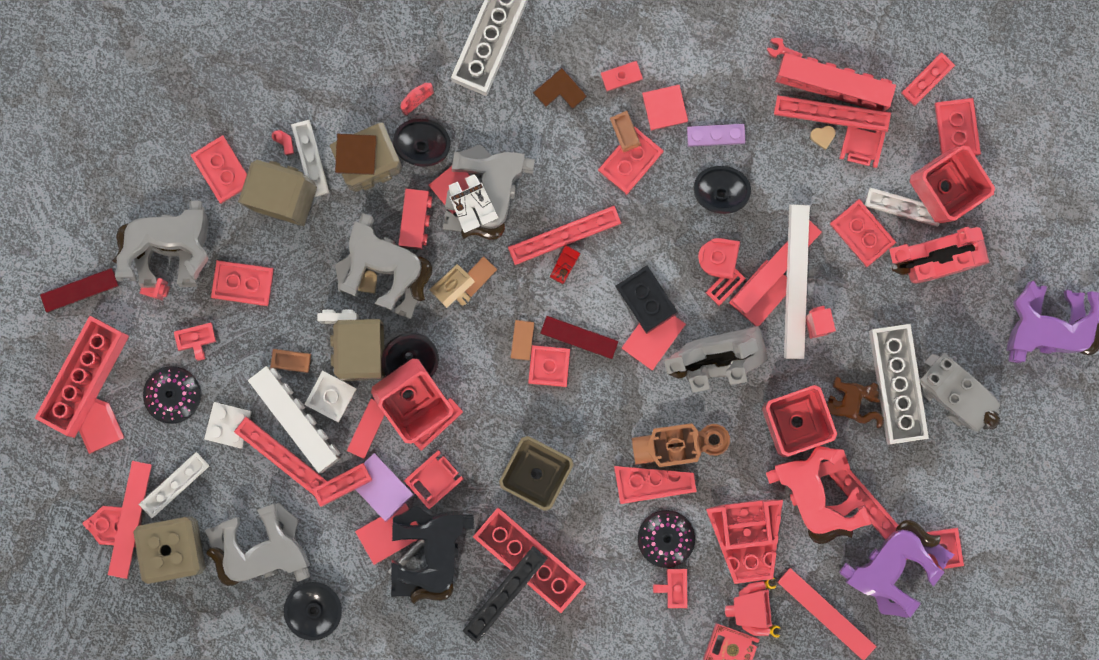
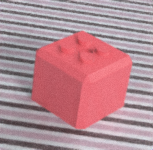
[910,145,995,223]
[371,359,453,444]
[762,385,837,457]

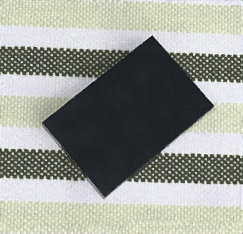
[615,265,678,334]

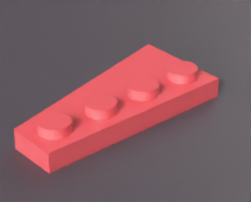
[614,466,697,504]

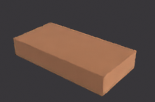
[610,111,641,152]
[465,256,497,297]
[511,320,534,361]
[270,349,312,373]

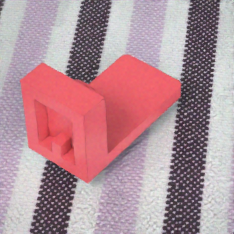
[140,278,170,301]

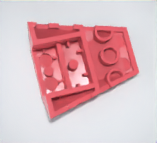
[706,500,783,584]

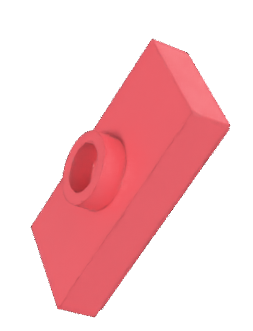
[601,61,643,92]

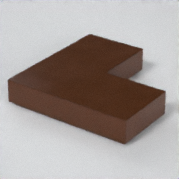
[533,68,587,110]

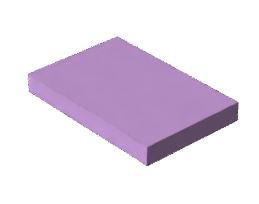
[355,453,414,522]

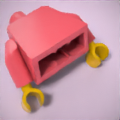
[725,578,780,638]

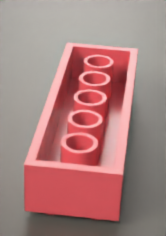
[775,52,896,112]
[35,316,129,438]
[473,507,586,613]

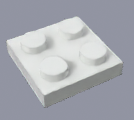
[317,310,360,324]
[304,371,357,423]
[204,402,252,449]

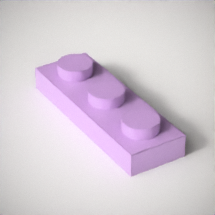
[687,124,745,147]

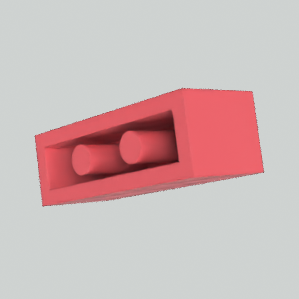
[399,189,432,250]
[806,306,836,339]

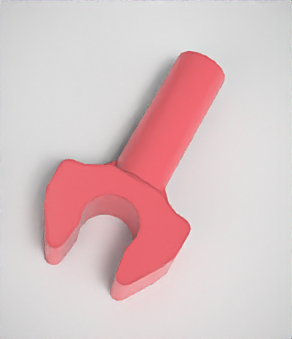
[767,38,803,58]

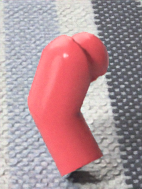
[271,130,294,155]

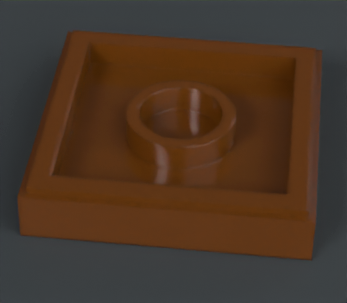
[335,134,377,175]

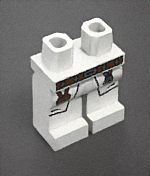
[449,174,498,233]

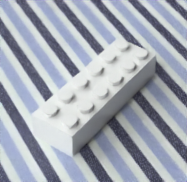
[451,0,528,96]
[869,324,929,445]
[248,366,341,473]

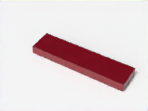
[40,268,119,313]
[540,316,619,359]

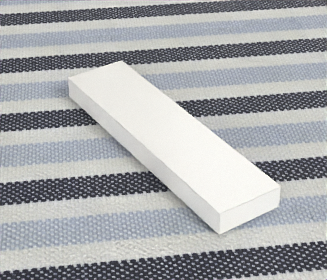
[291,120,330,197]
[865,188,939,227]
[138,452,209,519]

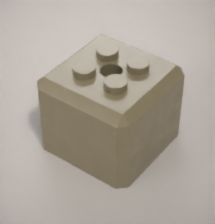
[329,122,402,192]
[238,160,317,226]
[330,319,385,381]
[499,436,573,511]
[133,517,206,584]

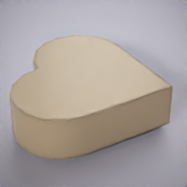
[810,126,835,150]
[358,270,377,294]

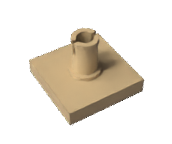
[429,264,475,308]

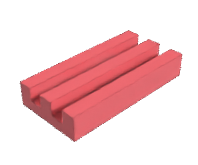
[706,269,746,306]

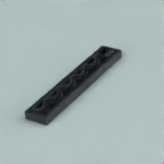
[462,546,548,643]

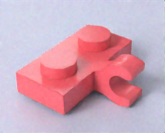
[174,323,216,361]
[653,569,687,608]

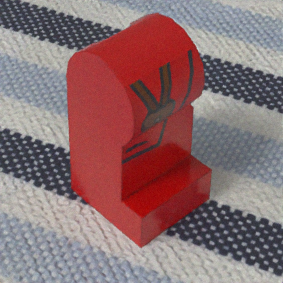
[550,245,581,284]

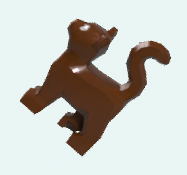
[827,377,884,428]

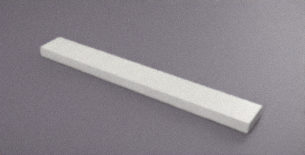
[784,205,810,359]

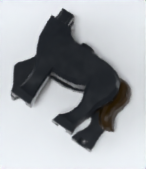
[391,506,474,604]

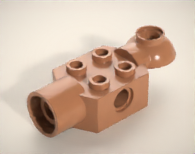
[632,423,730,467]

